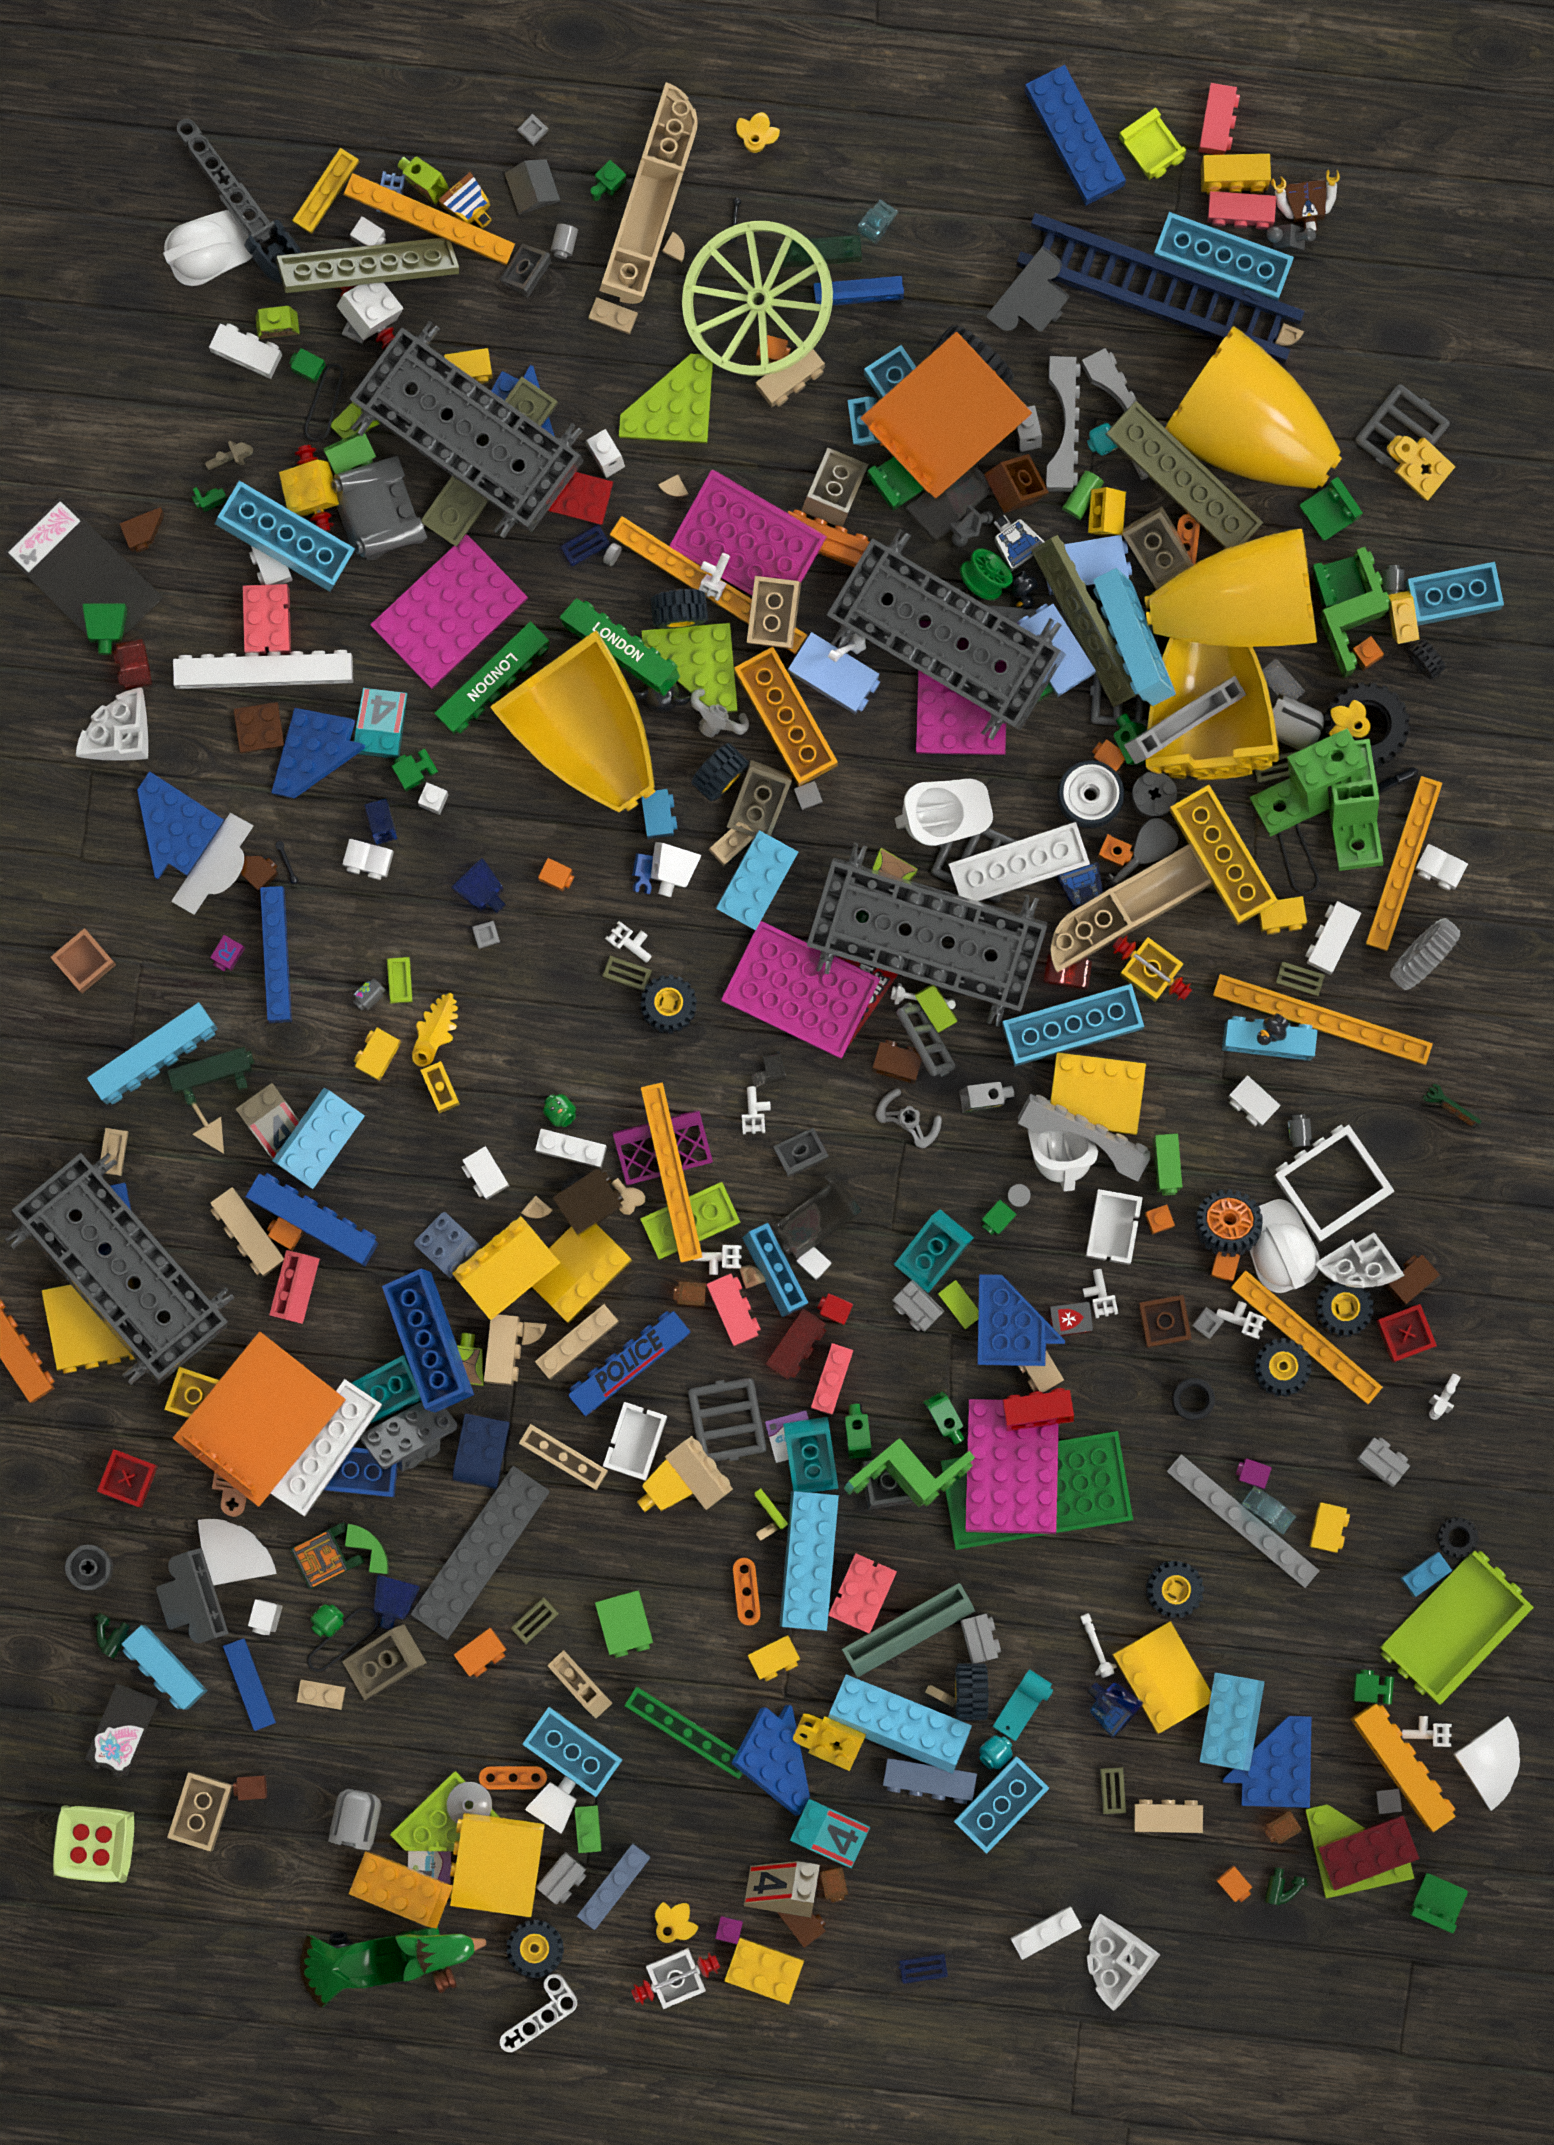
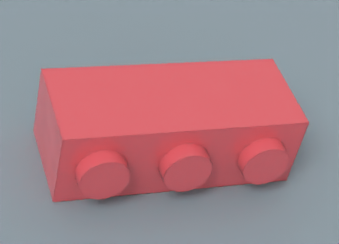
[1199,83,1240,155]
[1207,191,1276,230]
[270,1250,320,1324]
[707,1274,761,1347]
[811,1343,853,1415]

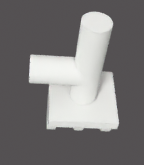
[699,553,730,601]
[605,921,652,963]
[742,1086,771,1134]
[694,1245,742,1275]
[1083,1269,1118,1318]
[1216,1301,1267,1339]
[1429,1374,1460,1420]
[1402,1716,1452,1747]

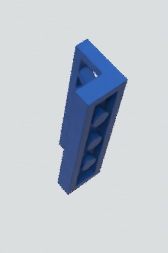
[814,276,904,306]

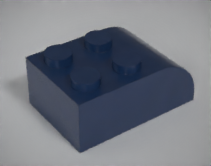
[453,1414,510,1489]

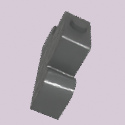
[986,246,1069,332]
[156,1548,229,1643]

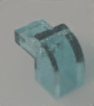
[856,199,898,244]
[1242,1486,1296,1534]

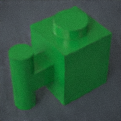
[591,160,627,201]
[392,749,438,792]
[1352,1670,1394,1704]

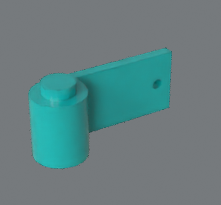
[992,1669,1053,1741]

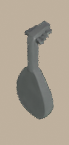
[1105,818,1178,889]

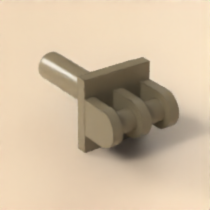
[205,441,253,470]

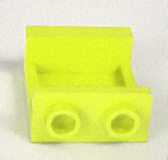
[1119,108,1186,180]

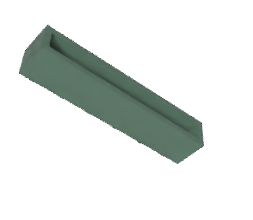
[842,1583,975,1678]

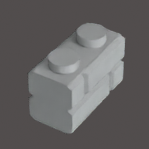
[892,1280,944,1331]
[1357,1437,1410,1487]
[960,1614,1001,1663]
[536,1852,586,1905]

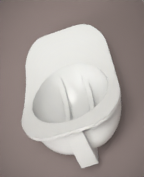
[163,210,253,286]
[895,779,993,846]
[1027,1100,1098,1191]
[1250,1199,1320,1293]

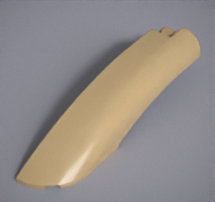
[599,82,697,304]
[1051,844,1213,973]

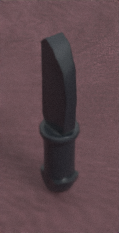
[1377,767,1418,793]

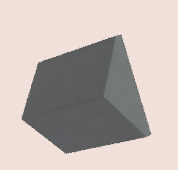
[505,159,560,215]
[499,243,551,298]
[773,1128,829,1178]

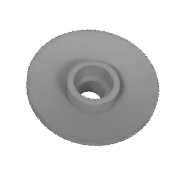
[447,1782,492,1823]

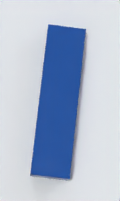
[223,1638,276,1731]

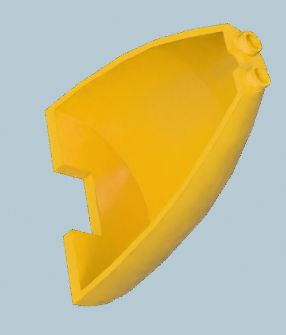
[1165,326,1342,489]
[1145,528,1317,647]
[491,630,656,812]
[1146,638,1279,780]

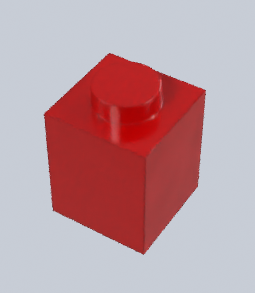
[817,1293,853,1326]

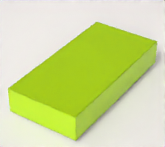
[387,957,413,1004]
[915,984,957,1033]
[938,1280,979,1329]
[755,1488,788,1529]

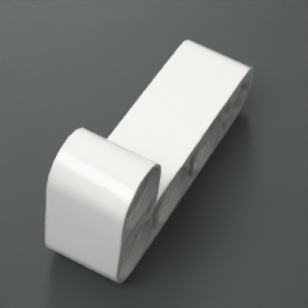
[500,1973,577,2052]

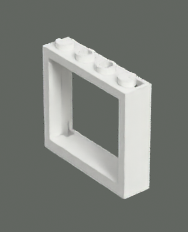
[1273,1124,1394,1243]

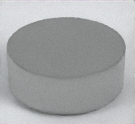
[603,543,622,566]
[1008,1184,1030,1207]

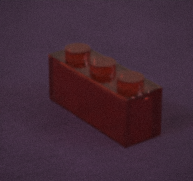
[766,1309,827,1380]

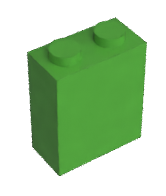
[1153,1134,1182,1196]
[595,1590,653,1658]

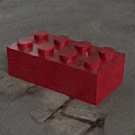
[1316,1815,1419,1891]

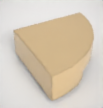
[663,232,685,262]
[1275,323,1304,346]
[658,475,688,497]
[521,1196,553,1218]
[739,1265,766,1289]
[522,1322,547,1345]
[756,1522,779,1541]
[925,1685,955,1707]

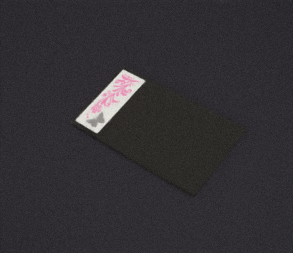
[4,497,163,649]

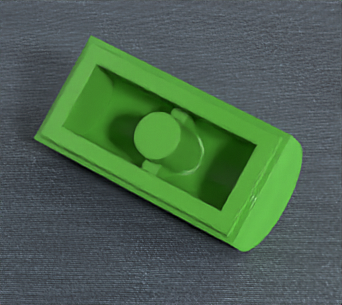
[1062,471,1104,521]

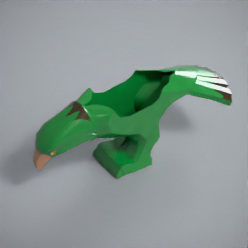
[299,1926,486,2008]

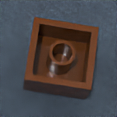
[984,454,1049,513]
[872,1040,922,1084]
[1384,1255,1440,1307]
[1138,1295,1192,1348]

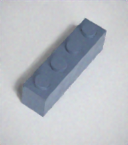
[883,1758,977,1804]
[577,1843,651,1930]

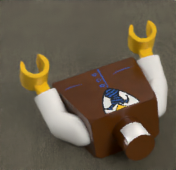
[1271,170,1340,232]

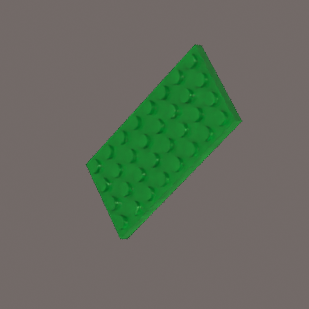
[941,1431,1133,1550]

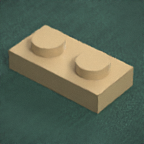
[589,297,638,335]
[709,822,754,866]
[101,1128,128,1176]
[297,1680,346,1710]

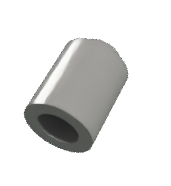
[551,224,578,259]

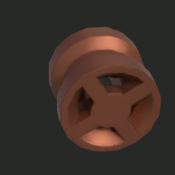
[432,1966,457,1993]

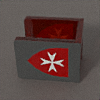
[1049,1302,1093,1336]

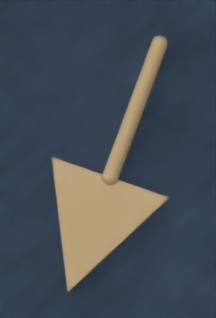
[184,1089,224,1154]

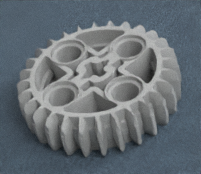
[1390,918,1460,990]

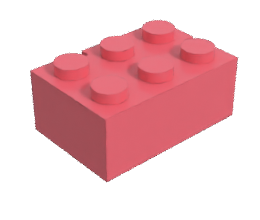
[243,584,291,656]
[828,1553,897,1634]

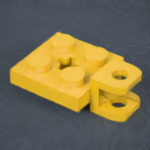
[1387,435,1455,501]
[793,1714,866,1771]

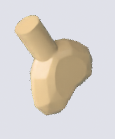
[611,1178,645,1215]

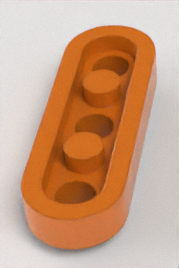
[1177,514,1200,564]
[733,1558,760,1625]
[479,1766,547,1789]

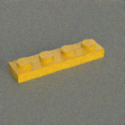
[292,148,359,234]

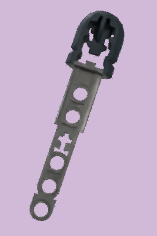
[177,119,302,283]

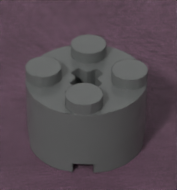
[1131,772,1177,819]
[65,1545,113,1590]

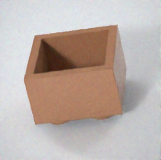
[51,928,116,994]

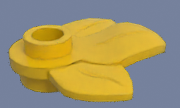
[736,112,780,153]
[1329,700,1370,738]
[655,1902,698,1943]

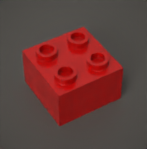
[1376,1304,1437,1363]
[97,1449,158,1508]

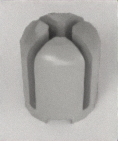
[1272,693,1325,751]
[328,1789,381,1850]

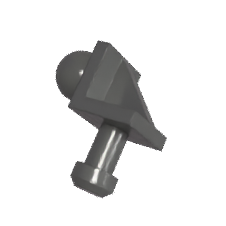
[1267,224,1316,250]
[949,505,993,547]

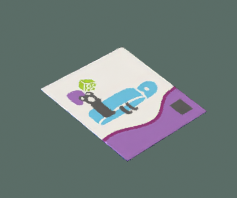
[765,1411,809,1463]
[408,1851,451,1884]

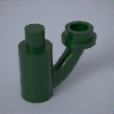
[94,1612,130,1659]
[1265,1867,1308,1905]

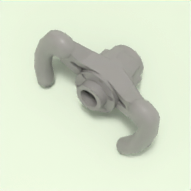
[690,688,749,737]
[875,1088,942,1148]

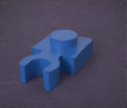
[632,853,653,894]

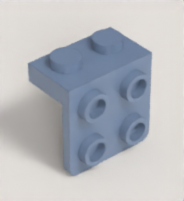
[414,1212,481,1279]

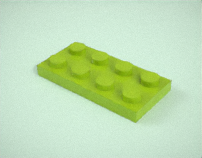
[641,1182,741,1260]

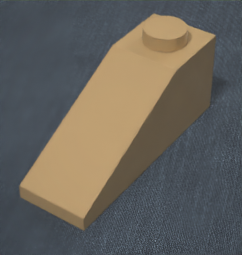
[547,1650,612,1718]

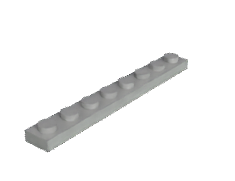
[1167,1454,1319,1588]

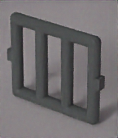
[1355,384,1450,472]
[1090,673,1148,729]
[931,828,1017,903]
[897,1002,955,1077]
[688,1378,766,1462]

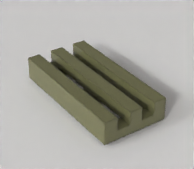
[1254,751,1296,783]
[603,956,652,991]
[1275,962,1325,997]
[511,1597,559,1644]
[1100,1767,1126,1814]

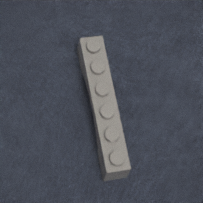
[1081,348,1149,480]
[1046,356,1080,492]
[1124,676,1246,764]
[1018,1094,1150,1181]

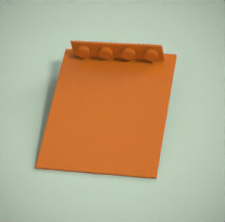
[860,332,1032,498]
[173,1332,346,1507]

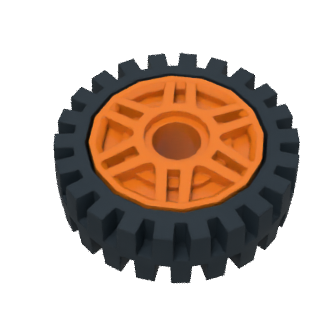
[1195,1189,1263,1257]

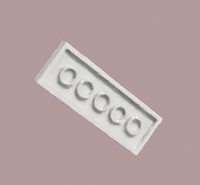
[949,822,1090,901]
[270,1379,382,1517]

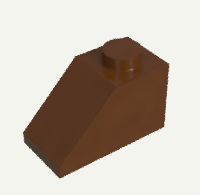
[120,507,164,553]
[240,856,278,893]
[777,1912,826,1948]

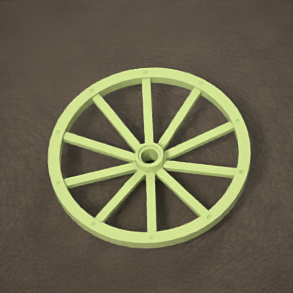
[682,221,833,376]

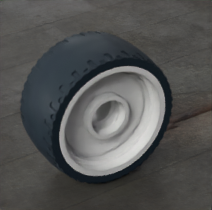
[1057,760,1124,828]

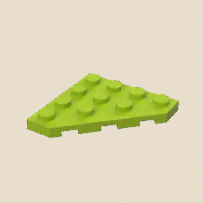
[619,354,713,444]
[642,623,738,713]
[390,1771,500,1851]
[1305,1804,1414,1898]

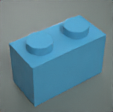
[641,789,677,839]
[1400,1552,1452,1597]

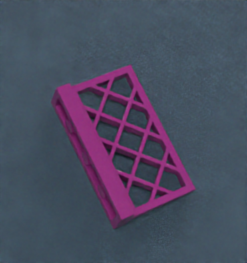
[613,1110,713,1185]

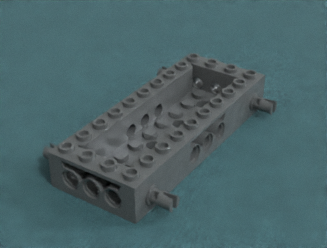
[350,321,584,539]
[827,529,1066,740]
[807,842,1047,1027]
[4,1153,235,1385]

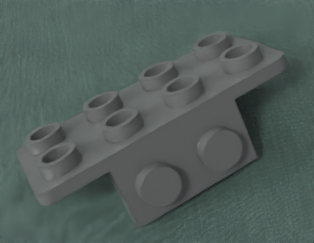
[361,1401,457,1472]

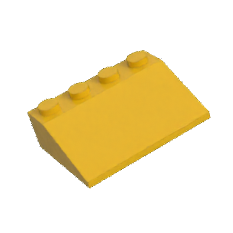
[1050,1053,1146,1135]
[452,1216,560,1320]
[532,1224,632,1324]
[1112,1621,1211,1734]

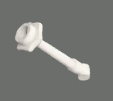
[828,633,866,662]
[891,983,956,1009]
[1080,1613,1117,1678]

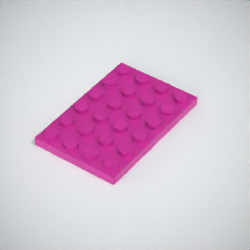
[669,470,827,596]
[370,534,528,689]
[916,621,1007,755]
[721,921,881,1059]
[966,1399,1058,1534]

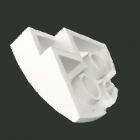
[76,688,148,760]
[1315,1232,1404,1288]
[198,1519,277,1586]
[1453,1716,1520,1811]
[1087,1914,1160,2011]

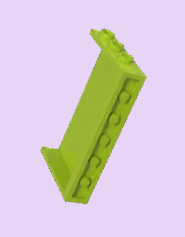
[1380,1551,1534,1705]

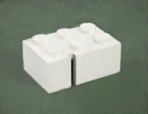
[1085,1189,1143,1265]
[603,1402,667,1481]

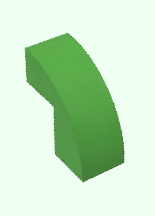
[345,1524,389,1574]

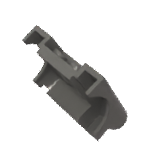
[331,456,427,560]

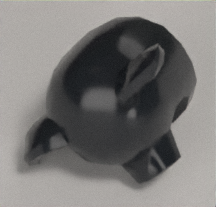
[632,682,691,713]

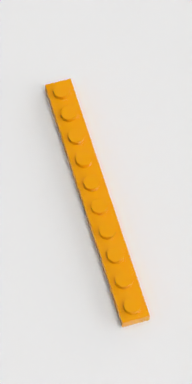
[610,516,808,655]
[1213,974,1433,1065]

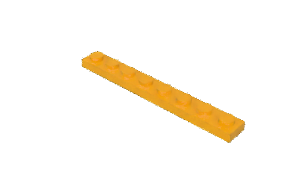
[343,173,515,265]
[1366,776,1442,951]
[641,1082,703,1262]
[1231,1270,1383,1405]

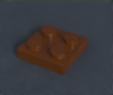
[234,702,284,754]

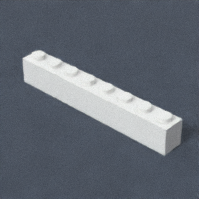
[173,650,353,689]

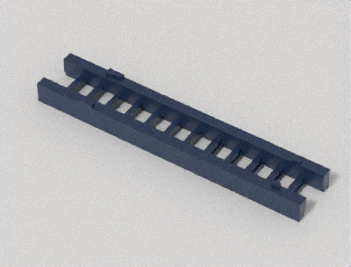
[1016,213,1305,364]

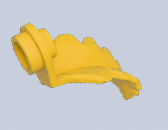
[412,993,458,1067]

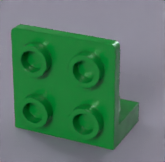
[867,457,924,511]
[1300,477,1363,541]
[1311,557,1365,609]
[1409,1873,1468,1934]

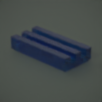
[560,524,610,566]
[900,1954,948,1984]

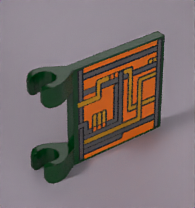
[1423,1084,1481,1128]
[290,1523,364,1589]

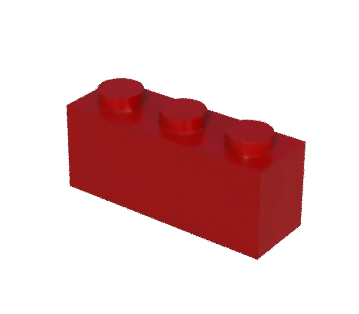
[1003,1388,1074,1431]

